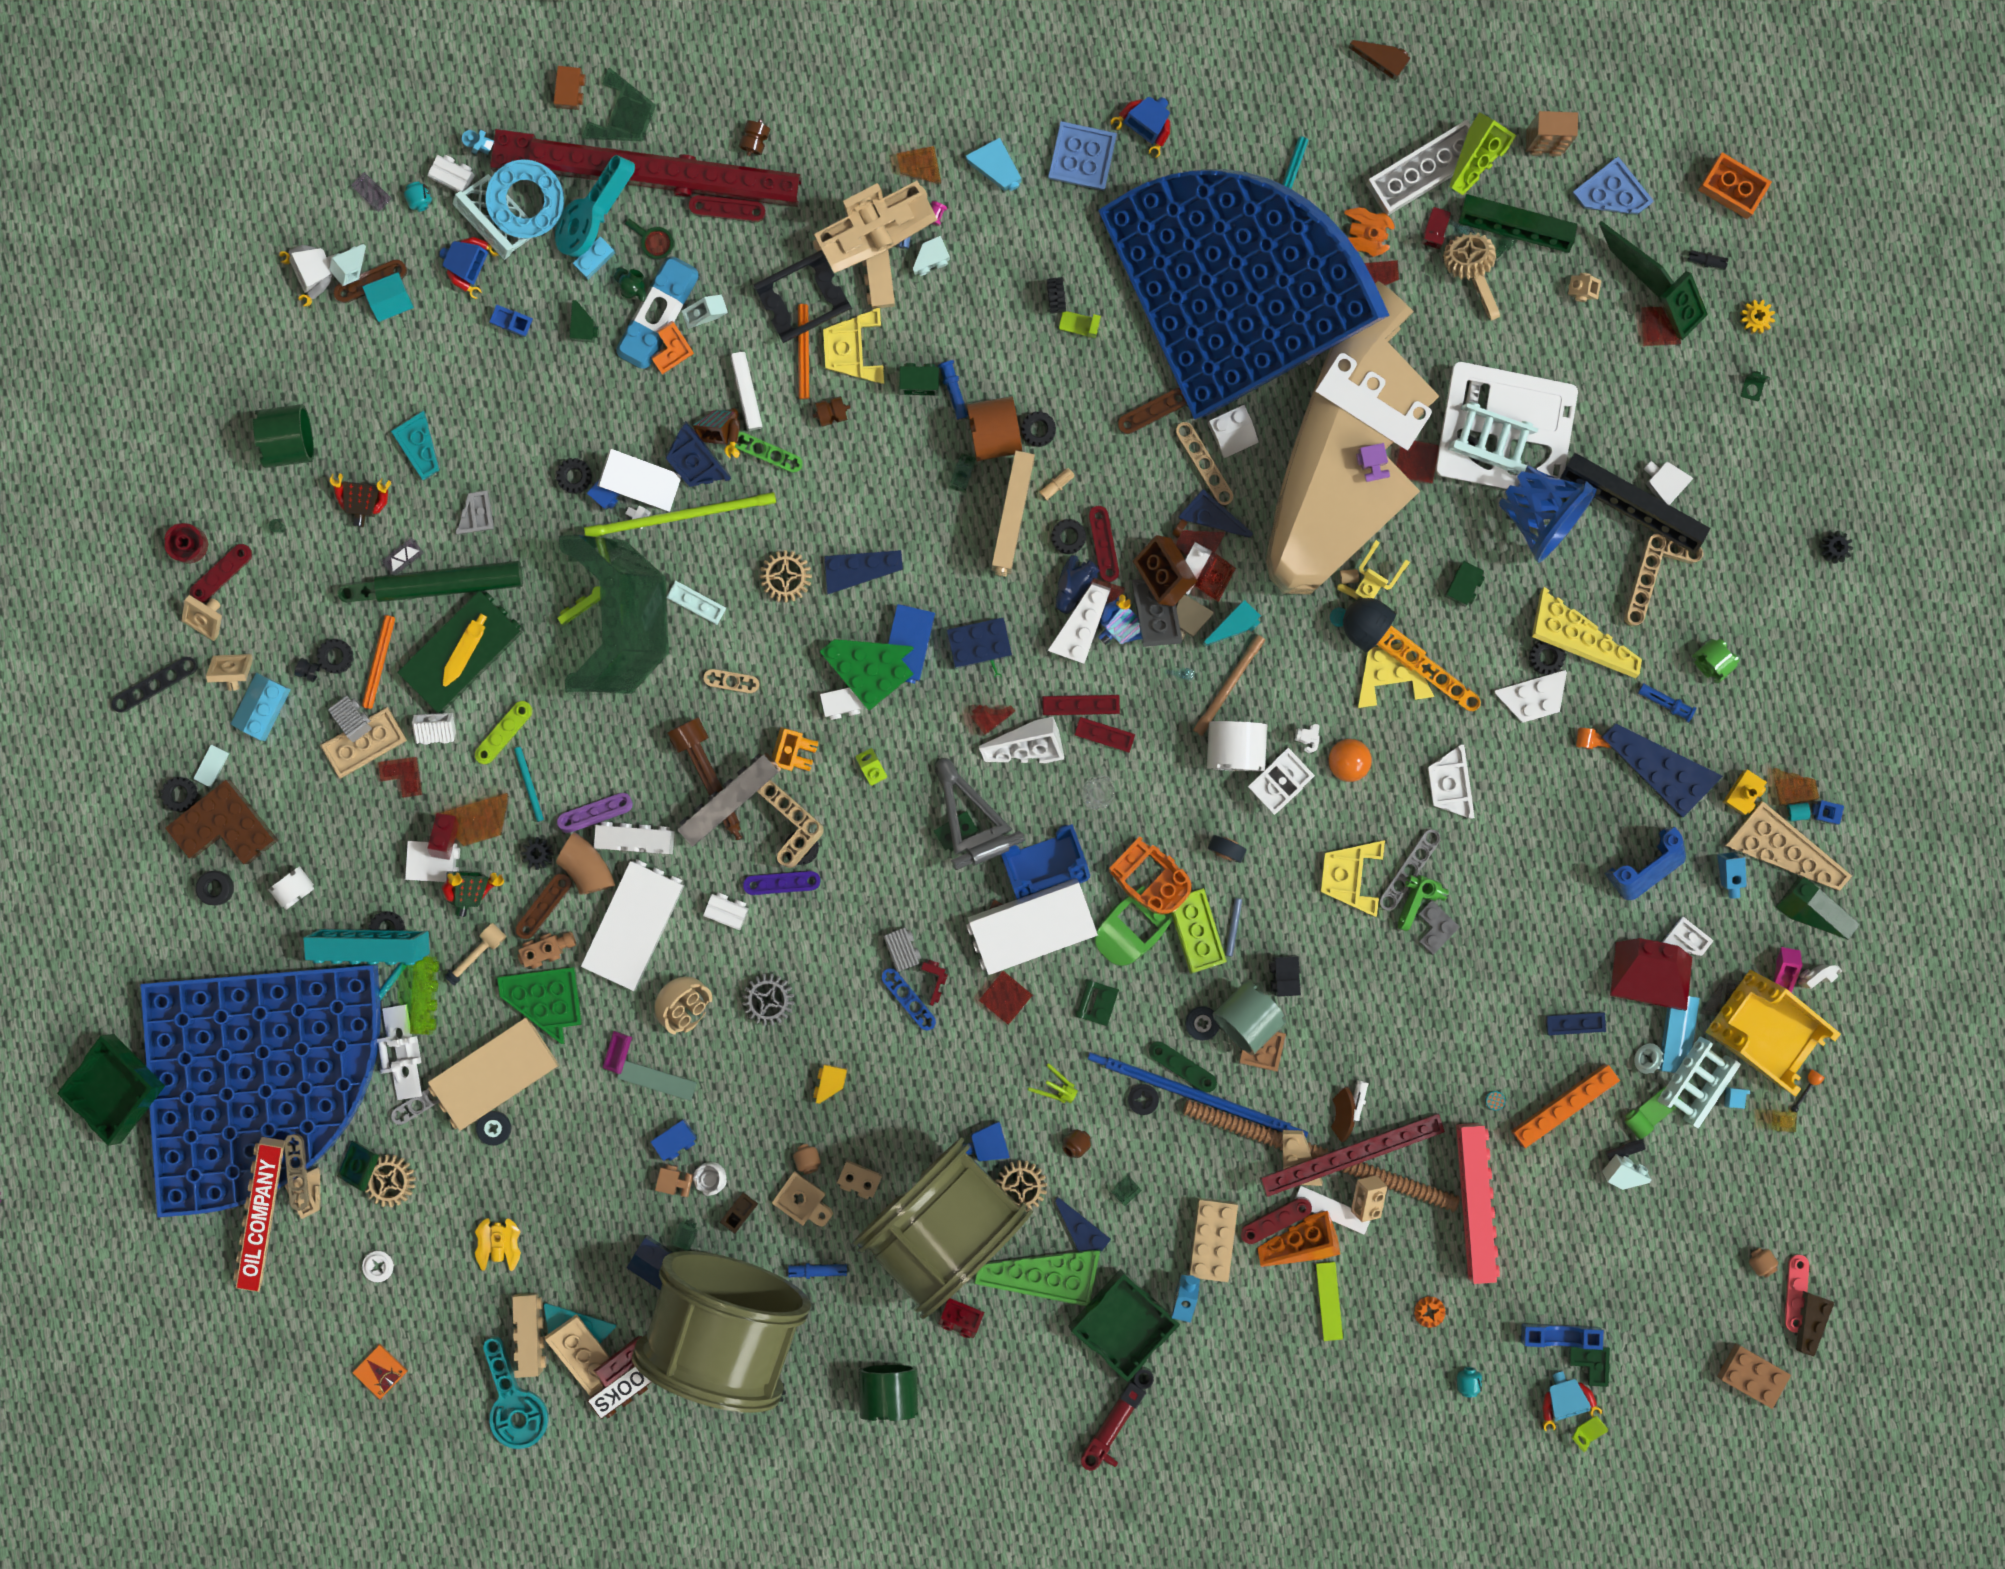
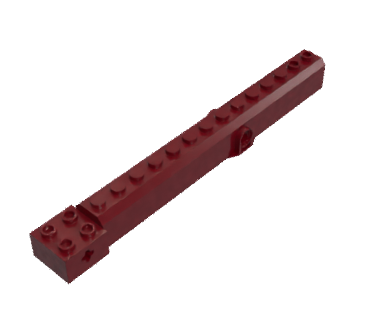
[490,129,802,207]

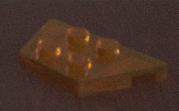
[441,793,509,846]

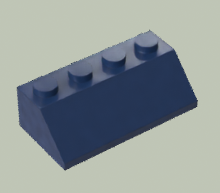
[626,1235,674,1290]

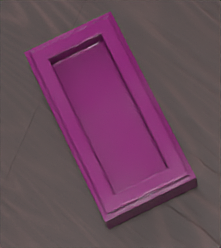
[602,1031,632,1074]

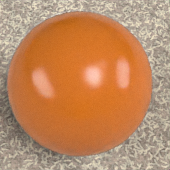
[1328,739,1372,782]

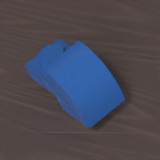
[489,304,533,337]

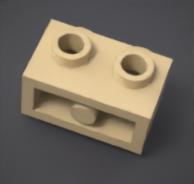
[837,1160,882,1199]
[1351,1175,1387,1222]

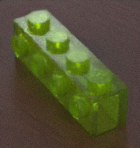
[410,956,439,1035]

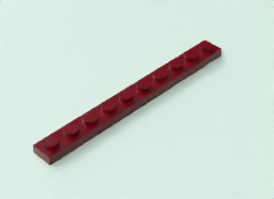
[1260,1113,1445,1197]

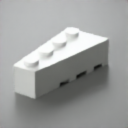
[1048,582,1111,663]
[594,822,675,854]

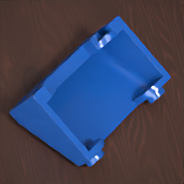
[1001,824,1090,899]
[1604,827,1686,900]

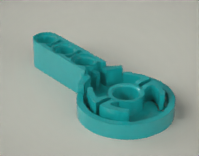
[555,155,635,257]
[483,1336,549,1449]

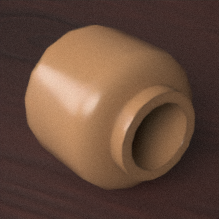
[793,1144,821,1174]
[1749,1248,1778,1278]

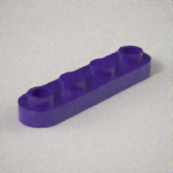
[743,871,821,895]

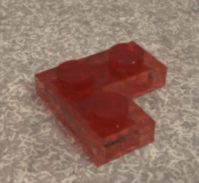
[378,757,423,798]

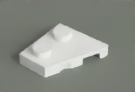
[1662,917,1713,956]

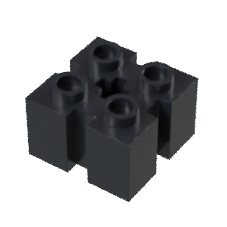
[1269,955,1301,997]

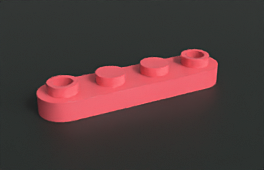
[1785,1254,1809,1333]

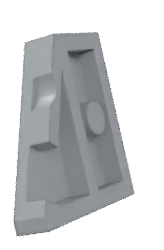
[456,491,494,535]

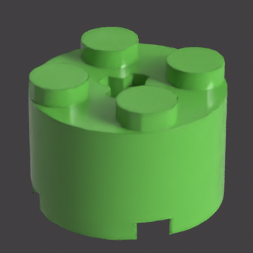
[1692,638,1739,683]

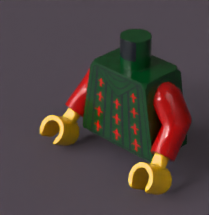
[441,871,504,917]

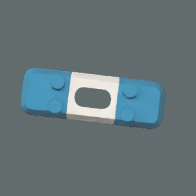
[616,257,699,369]

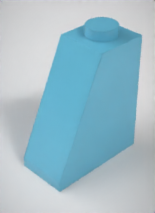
[966,138,1021,191]

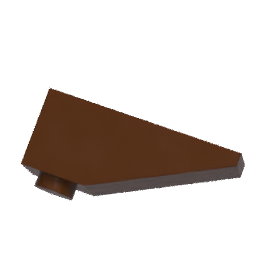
[1349,40,1410,81]

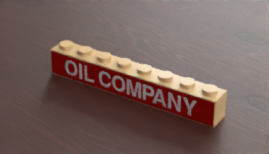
[233,1137,285,1292]

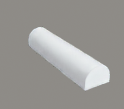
[730,352,763,432]

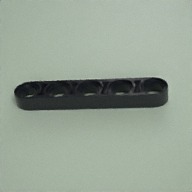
[112,657,198,713]

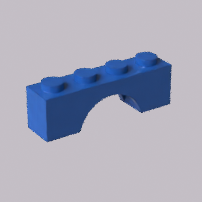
[1521,1323,1604,1350]

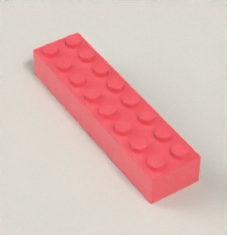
[1456,1123,1500,1284]

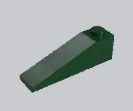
[1776,877,1860,940]

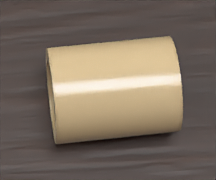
[1340,569,1359,584]

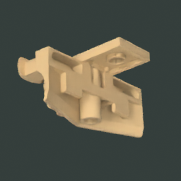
[813,181,938,274]

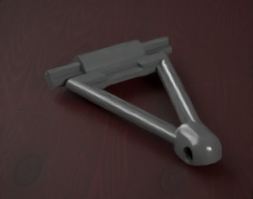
[935,758,1025,870]

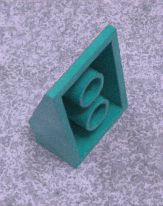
[1202,600,1261,647]

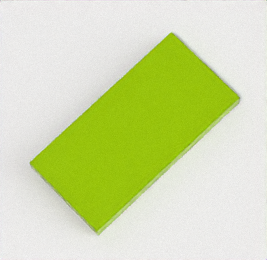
[1171,888,1227,974]

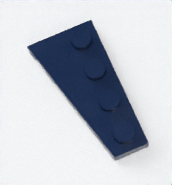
[825,550,903,595]

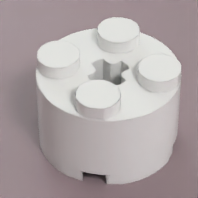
[268,866,314,910]

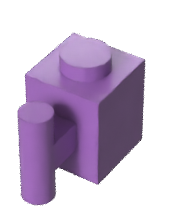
[1356,443,1390,482]

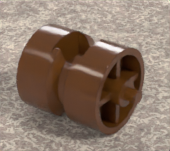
[738,119,771,157]
[813,396,850,427]

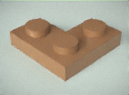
[1239,1032,1286,1071]

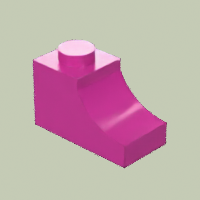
[1773,947,1802,993]

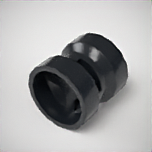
[294,658,320,683]

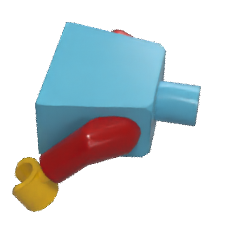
[1542,1372,1602,1431]

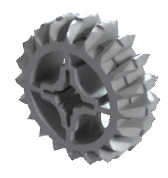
[742,974,795,1026]

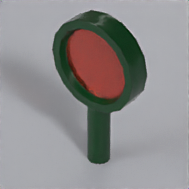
[625,218,674,260]

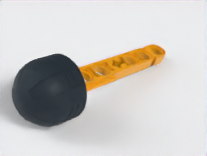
[1343,598,1481,711]

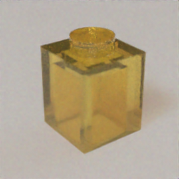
[1772,1110,1797,1132]

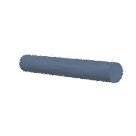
[1225,898,1242,957]

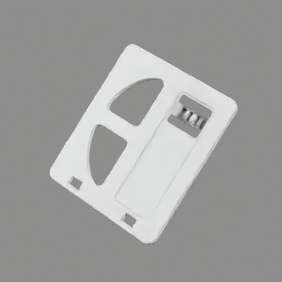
[1435,362,1578,489]

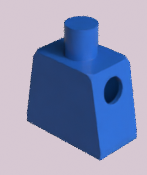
[964,1121,1010,1161]

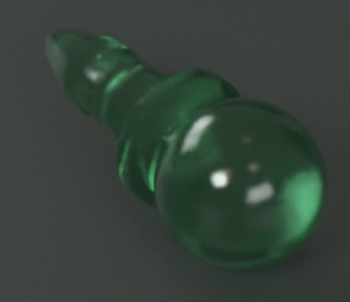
[1495,236,1517,260]

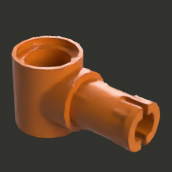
[1576,728,1611,749]

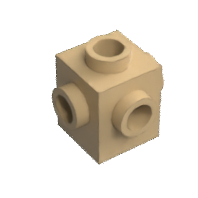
[1568,273,1601,302]

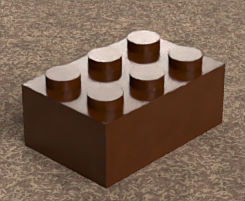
[1133,535,1198,606]

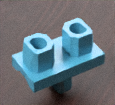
[461,130,494,155]

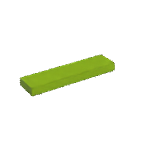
[1316,1261,1343,1341]

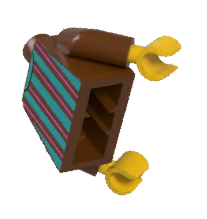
[693,408,740,458]

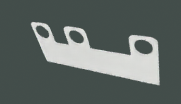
[1316,353,1432,451]

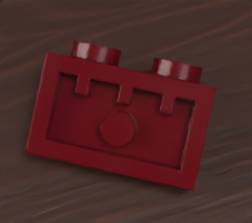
[938,1298,985,1338]

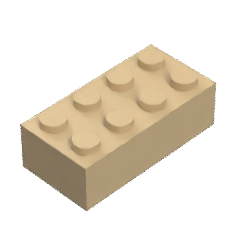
[1188,1198,1238,1282]

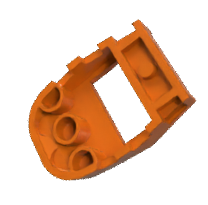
[1109,836,1191,915]

